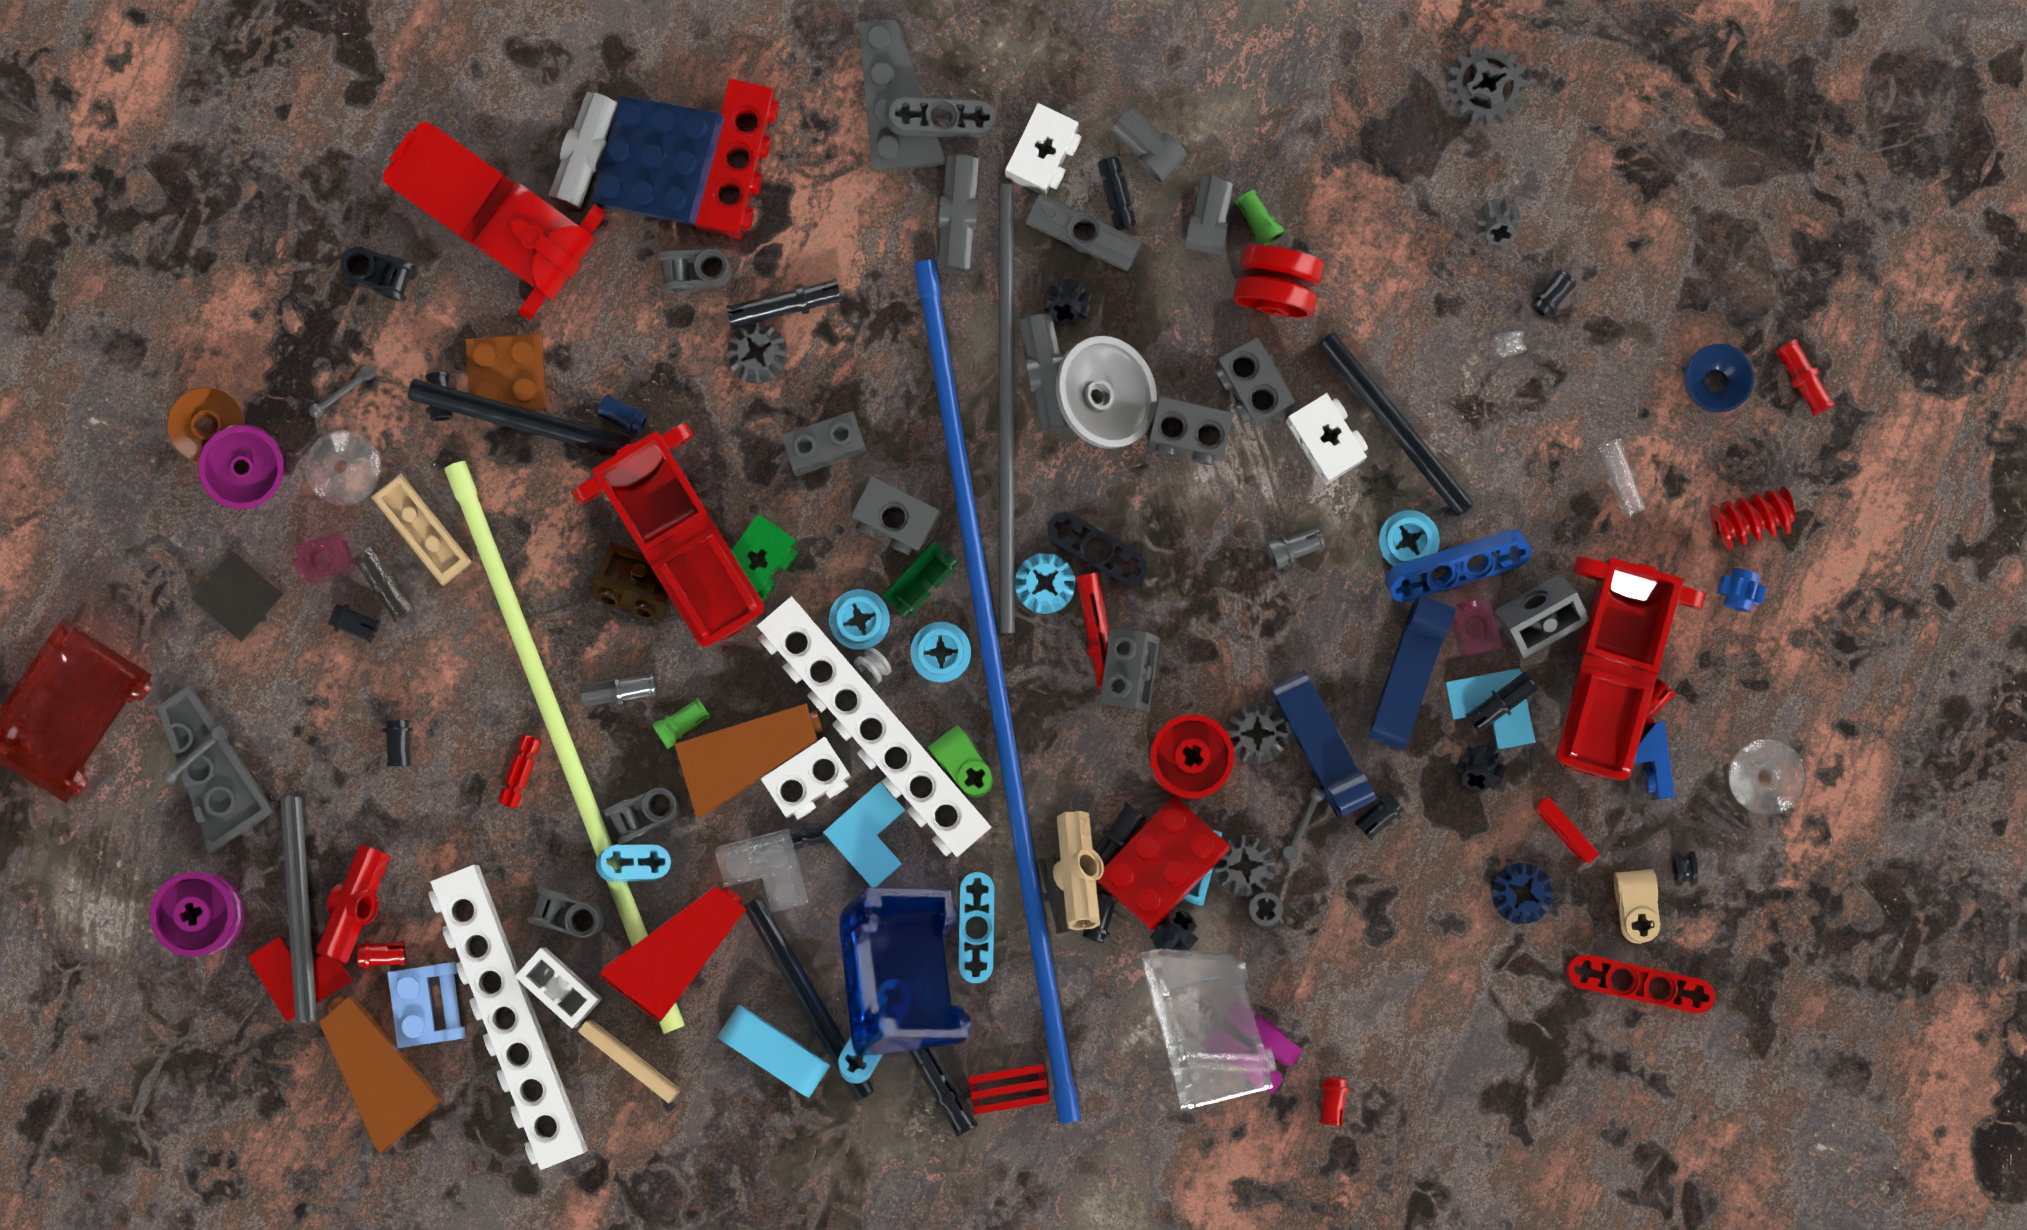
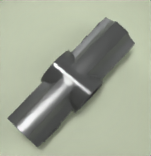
[938,154,979,273]
[1026,194,1142,272]
[1020,314,1069,431]

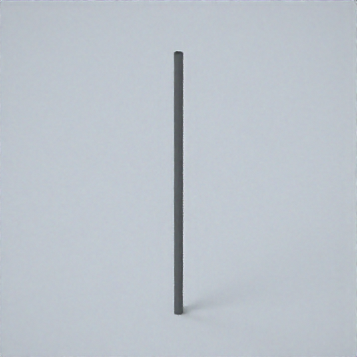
[999,184,1015,634]

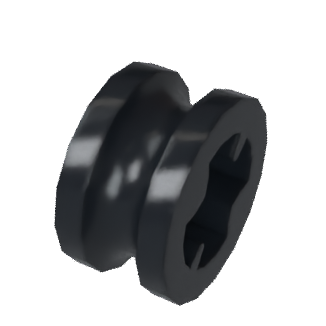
[1672,851,1698,886]

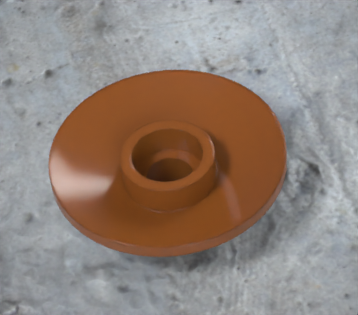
[167,387,245,462]

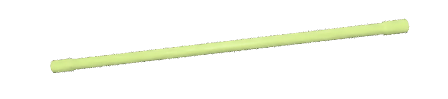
[444,461,685,1034]

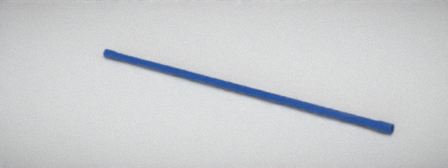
[914,260,1081,1124]

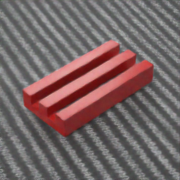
[1533,797,1600,864]
[968,1063,1050,1115]

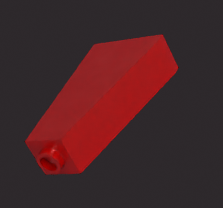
[598,886,746,1023]

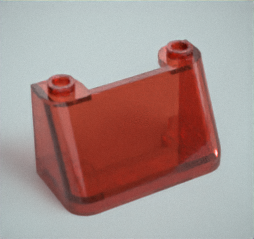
[0,617,153,803]

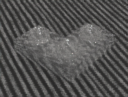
[715,828,809,913]

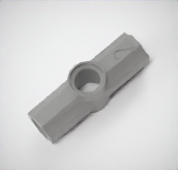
[549,92,618,209]

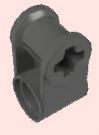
[658,248,733,294]
[604,788,681,845]
[526,885,605,938]

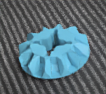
[1378,510,1440,567]
[1015,553,1075,614]
[829,589,890,650]
[910,622,971,683]

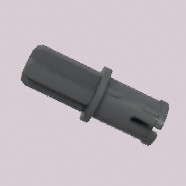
[579,672,657,707]

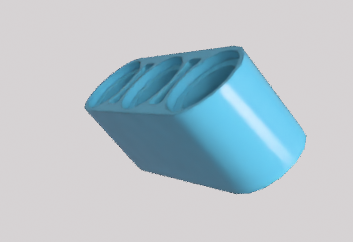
[717,1004,831,1098]

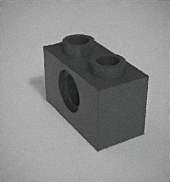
[851,476,940,556]
[1494,574,1591,658]

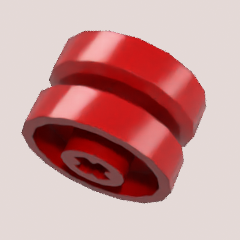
[1232,244,1325,319]
[1149,715,1234,800]

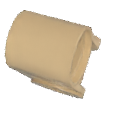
[1614,869,1660,944]

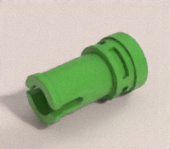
[1234,190,1285,245]
[651,697,711,749]

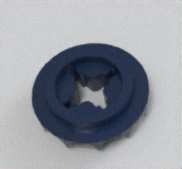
[1491,863,1554,924]

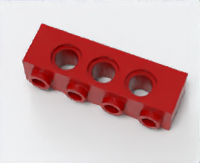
[695,78,780,240]

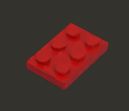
[1096,795,1230,931]

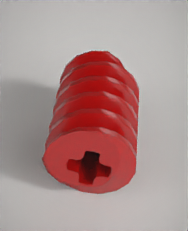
[1709,486,1795,550]

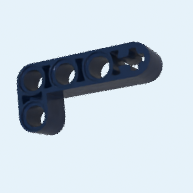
[1368,595,1456,751]
[1270,670,1377,819]

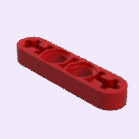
[1566,954,1715,1013]

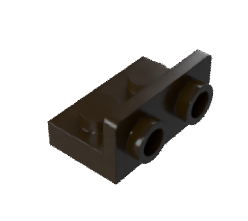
[592,542,670,622]

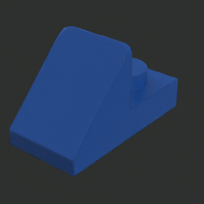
[1634,721,1675,800]

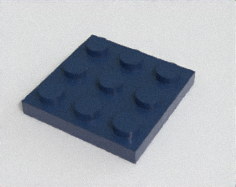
[591,95,725,225]

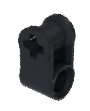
[340,246,418,303]

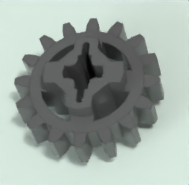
[1445,43,1529,127]

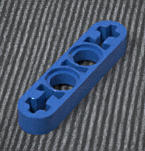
[1385,530,1531,602]

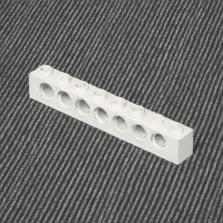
[757,596,992,858]
[429,865,588,1170]

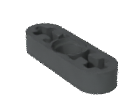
[885,97,995,139]

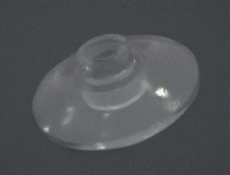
[305,431,381,506]
[1729,739,1806,815]

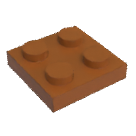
[466,334,547,411]

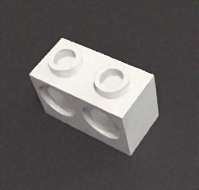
[761,737,852,820]

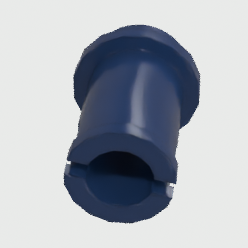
[597,394,648,435]

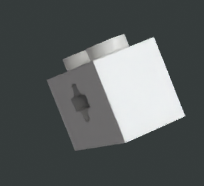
[1005,103,1082,196]
[1286,393,1368,485]
[515,947,603,1028]

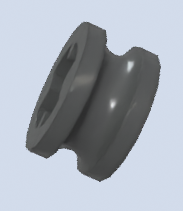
[1248,892,1283,926]

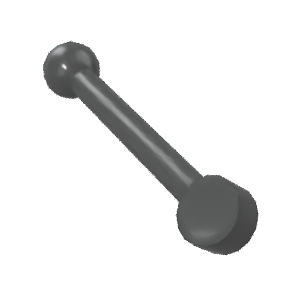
[308,365,377,418]
[162,726,228,784]
[1283,787,1325,860]

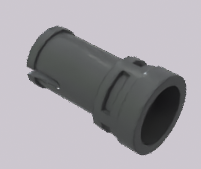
[1266,525,1325,570]

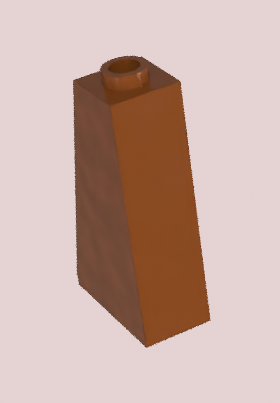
[674,704,823,818]
[319,996,444,1153]

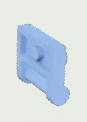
[387,962,467,1048]

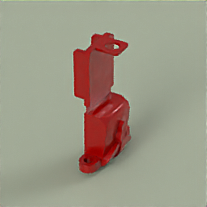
[383,121,607,321]
[571,422,764,647]
[1556,557,1706,781]

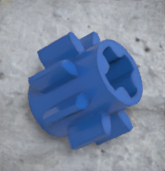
[1716,568,1767,613]

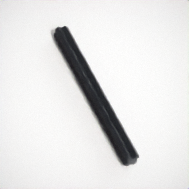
[1319,332,1473,516]
[408,379,631,456]
[744,897,873,1102]

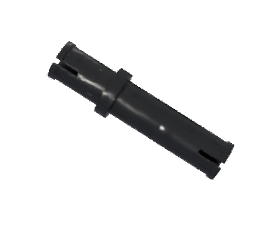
[726,278,842,329]
[899,1025,978,1137]

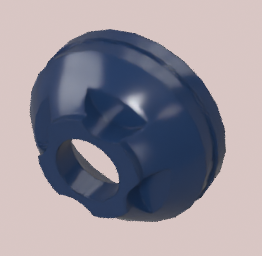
[1684,344,1754,413]

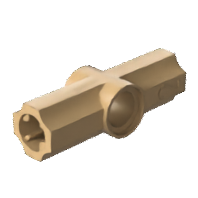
[1053,810,1104,931]

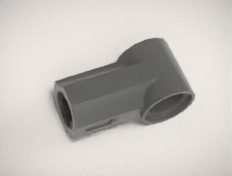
[1111,107,1188,183]
[1184,177,1233,256]

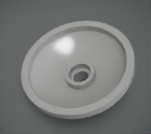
[1056,336,1157,449]

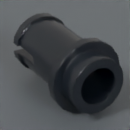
[1530,270,1577,319]
[425,372,453,421]
[328,604,380,643]
[382,720,413,766]
[1355,793,1405,840]
[1082,892,1118,943]

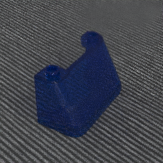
[839,888,971,1056]

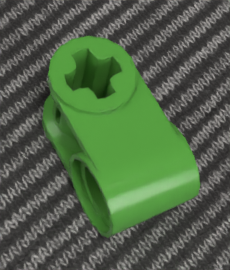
[927,724,993,798]

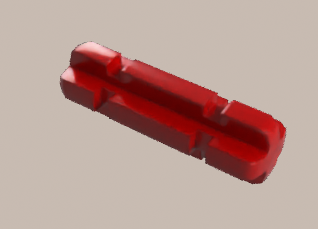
[498,734,541,808]

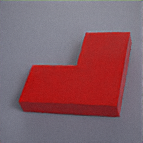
[247,936,354,1022]

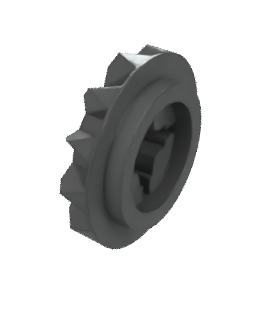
[726,323,787,384]
[1227,703,1288,764]
[1215,835,1276,896]

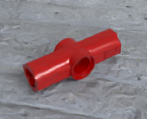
[315,844,390,964]

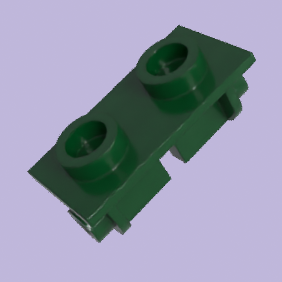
[881,539,958,618]

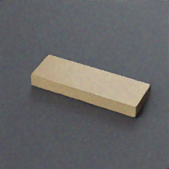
[371,473,473,586]
[578,1020,680,1103]

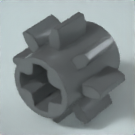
[1474,199,1521,245]

